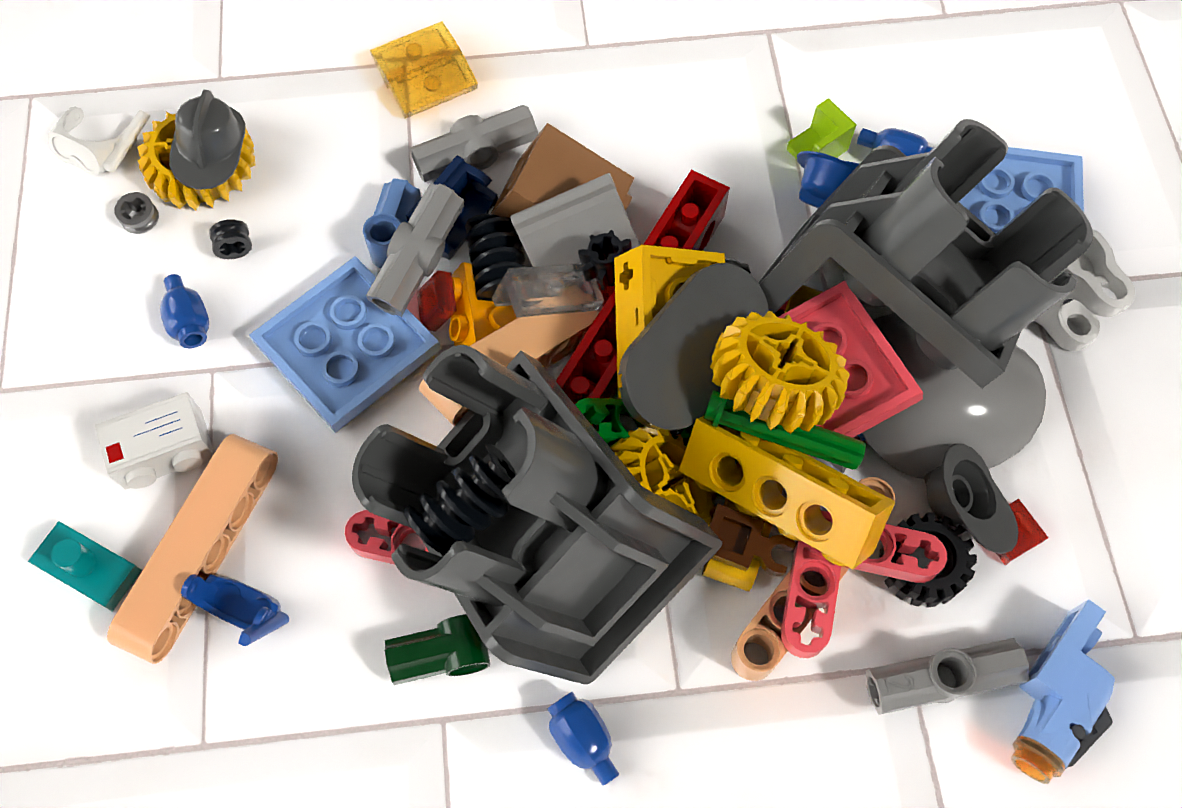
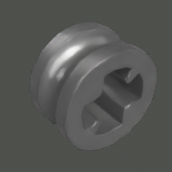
[114,192,159,234]

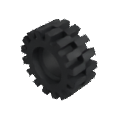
[879,512,977,608]

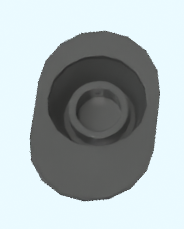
[169,89,246,190]
[924,444,1019,554]

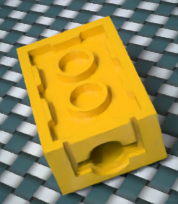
[614,245,725,399]

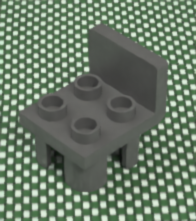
[758,119,1093,389]
[352,345,722,685]

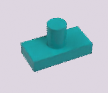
[27,521,142,612]

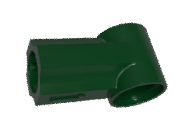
[384,614,491,686]

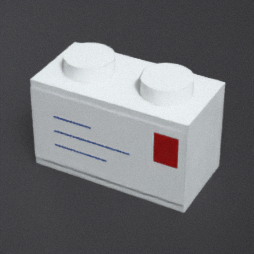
[95,392,215,490]

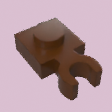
[709,504,796,576]

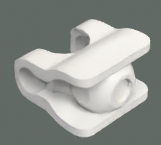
[1034,230,1136,351]

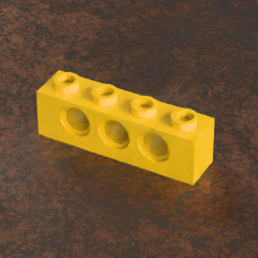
[679,416,896,569]

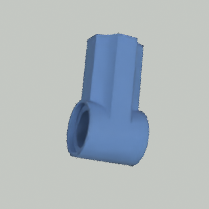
[363,178,421,268]

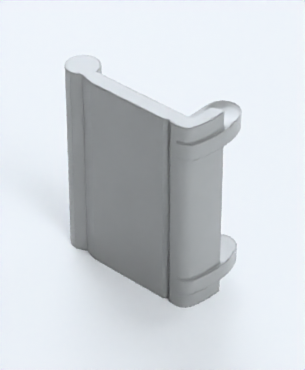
[510,173,642,290]

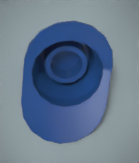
[797,151,860,208]

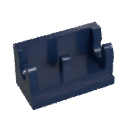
[406,155,498,260]

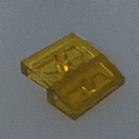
[370,21,478,119]

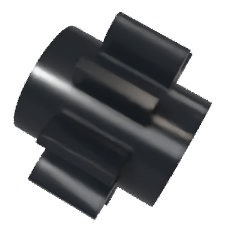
[578,230,632,290]

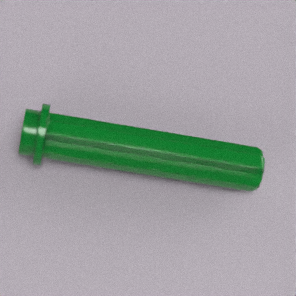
[704,390,866,470]

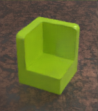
[787,98,857,160]

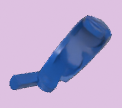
[180,574,290,646]

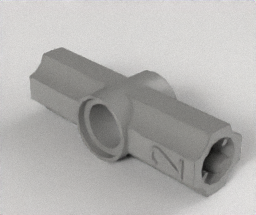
[410,104,538,183]
[366,183,464,317]
[865,638,1030,715]

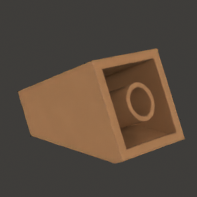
[490,123,634,218]

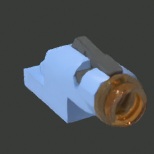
[1011,599,1115,784]

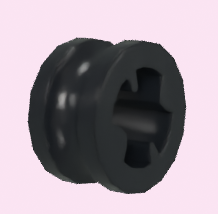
[209,219,252,259]

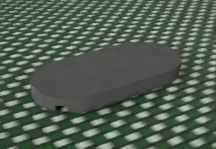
[618,263,769,431]

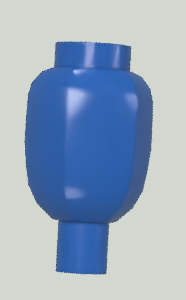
[857,128,934,156]
[160,274,209,349]
[547,691,619,786]

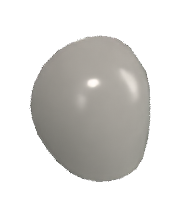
[862,313,1046,479]

